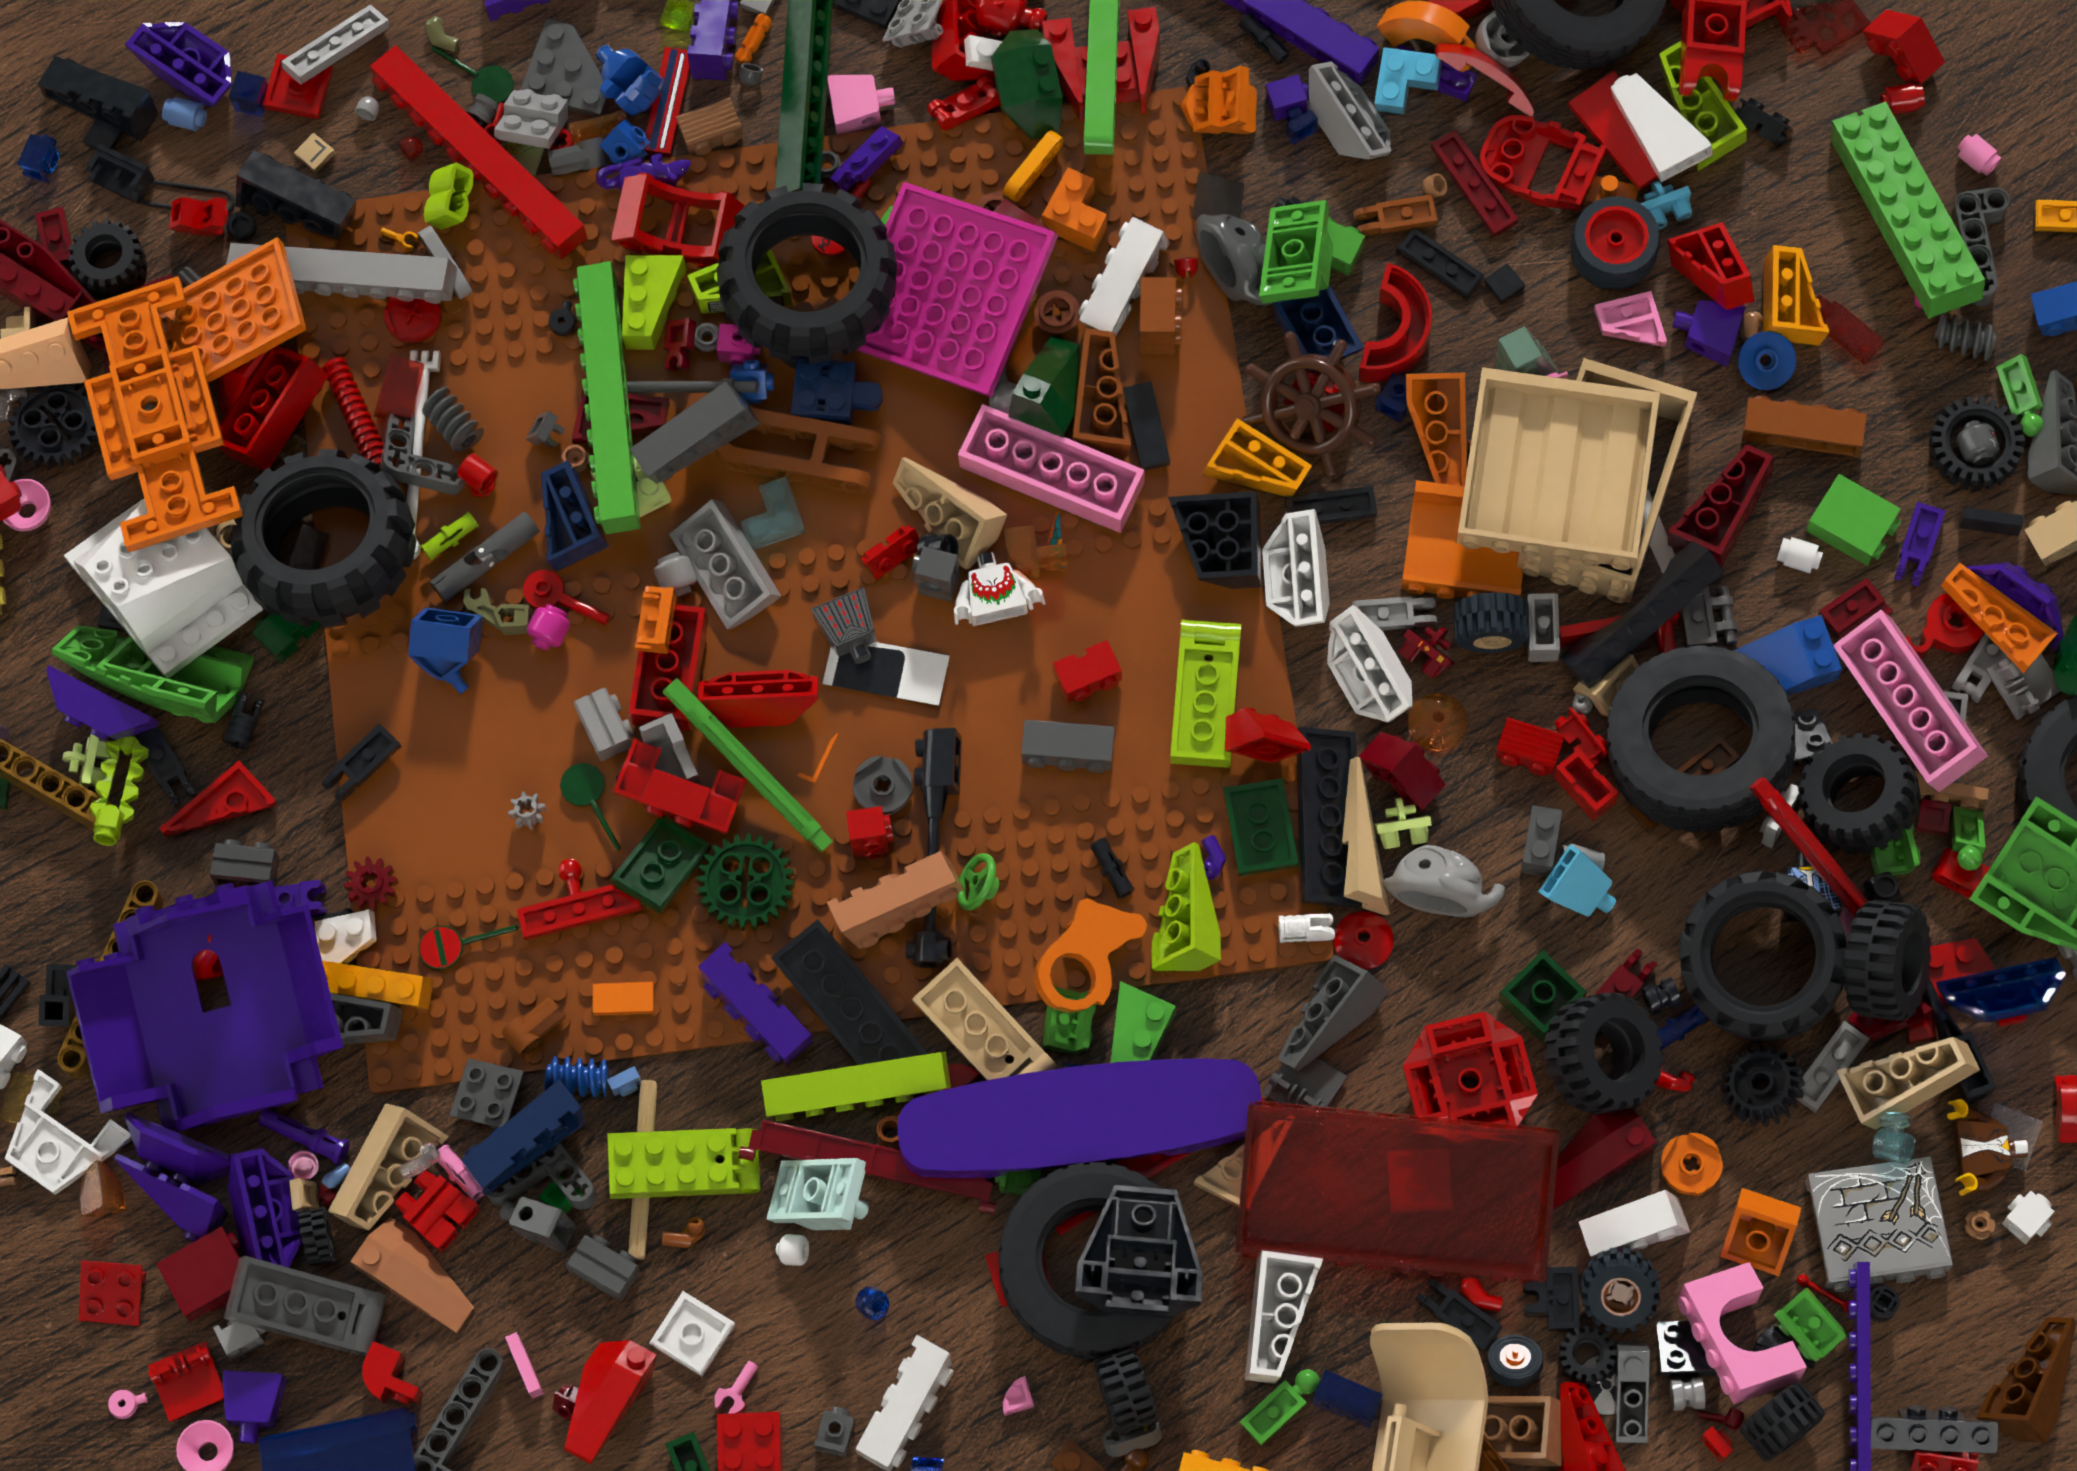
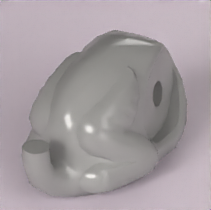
[1383,845,1505,918]

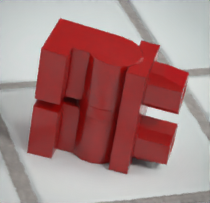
[395,1170,480,1254]

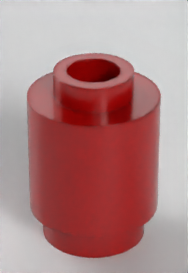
[1880,83,1925,115]

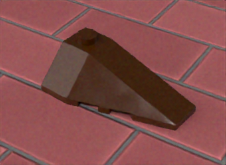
[1977,1317,2076,1443]

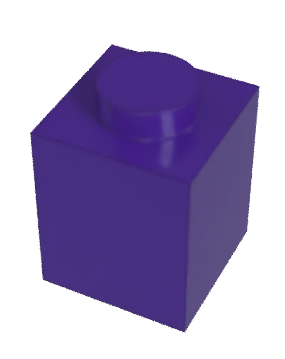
[1265,74,1309,121]

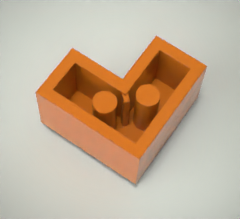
[1042,167,1108,252]

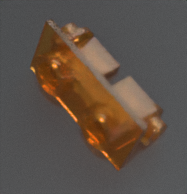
[569,110,627,145]

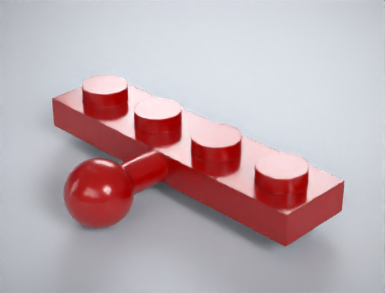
[517,859,642,940]

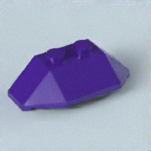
[125,22,232,107]
[1967,562,2064,651]
[46,665,159,741]
[125,1111,231,1186]
[228,1148,302,1268]

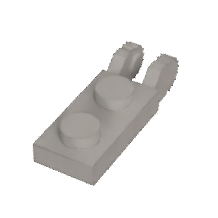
[1352,596,1438,631]

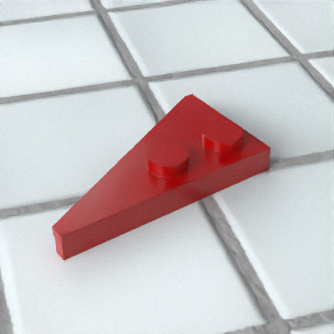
[159,761,278,837]

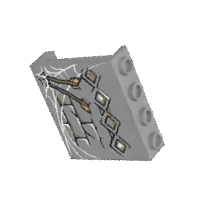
[1805,1156,1953,1292]

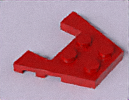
[1907,938,2027,1044]

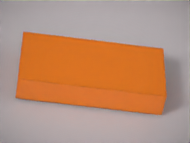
[593,981,655,1016]

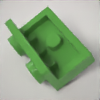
[1870,825,1921,876]
[1042,986,1096,1055]
[1774,1288,1849,1362]

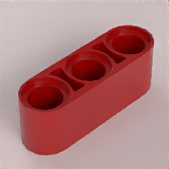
[1931,848,1990,899]

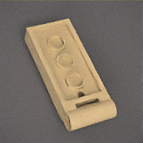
[912,958,1059,1080]

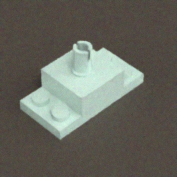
[766,1158,869,1230]

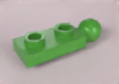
[1996,354,2043,437]
[1950,806,1986,870]
[1240,1369,1320,1446]

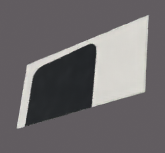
[822,642,950,706]

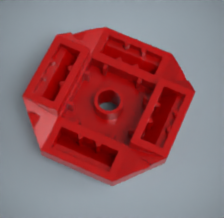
[1402,1011,1538,1145]

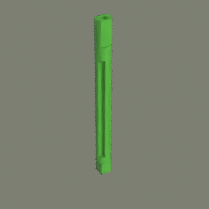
[662,678,833,853]

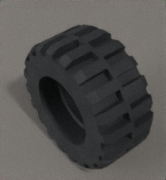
[1798,733,1921,854]
[1843,900,1932,1021]
[1544,992,1663,1114]

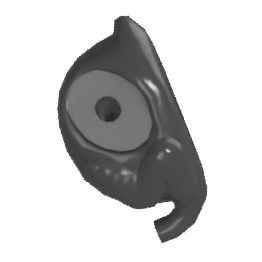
[1196,214,1273,306]

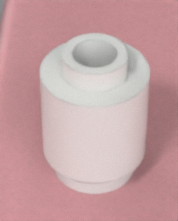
[1777,537,1823,574]

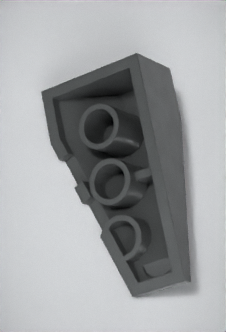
[2027,370,2077,494]
[1278,955,1389,1072]

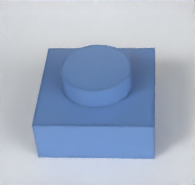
[607,1066,641,1096]

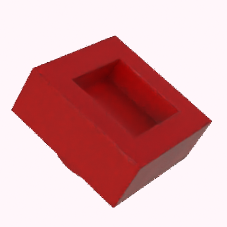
[1700,1426,1733,1463]

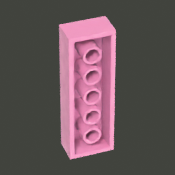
[958,404,1145,533]
[1833,610,1988,792]

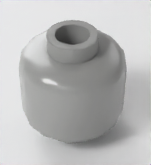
[654,552,697,598]

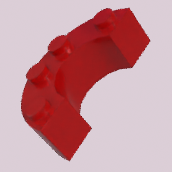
[1358,263,1432,383]

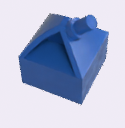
[408,607,483,694]

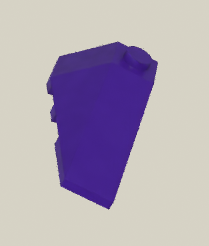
[114,1153,229,1243]

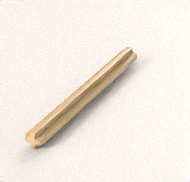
[628,1080,657,1260]

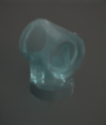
[1872,1112,1915,1164]

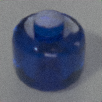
[855,1286,890,1320]

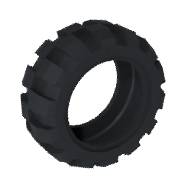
[716,183,897,364]
[230,449,417,628]

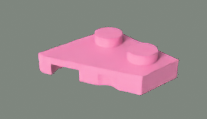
[1594,291,1667,347]

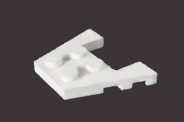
[5,1069,132,1195]

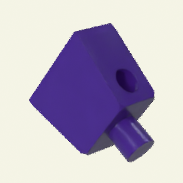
[1672,300,1746,367]
[223,1370,287,1445]

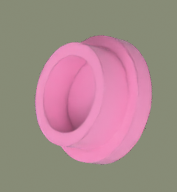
[288,1150,319,1180]

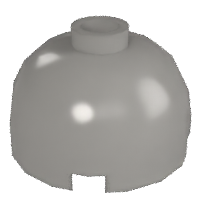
[1475,11,1529,68]

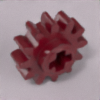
[343,856,399,911]

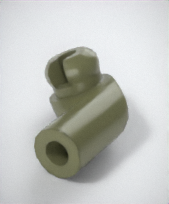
[425,16,460,53]

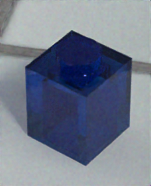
[229,71,268,117]

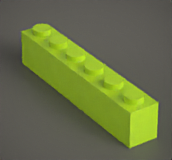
[761,1052,951,1122]

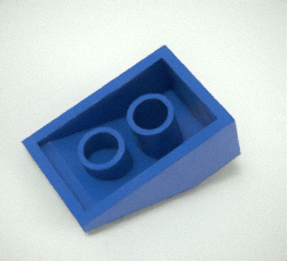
[1735,615,1842,695]

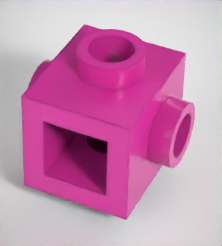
[717,323,761,365]

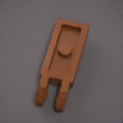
[1353,194,1438,237]

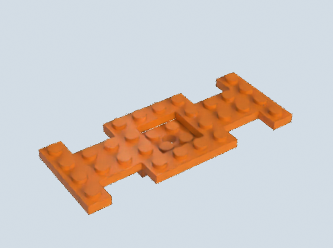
[67,276,243,553]

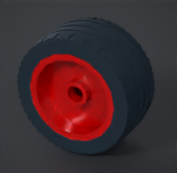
[1571,196,1660,290]

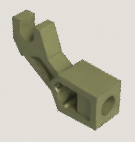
[463,588,533,635]

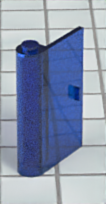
[259,1407,418,1471]

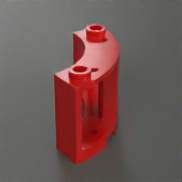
[611,173,745,269]

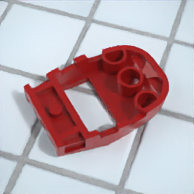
[1480,115,1607,211]

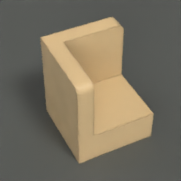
[1,306,36,338]

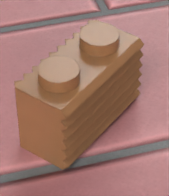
[676,97,743,155]

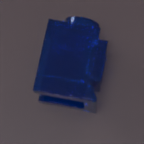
[17,134,60,184]

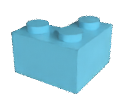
[1374,47,1442,115]

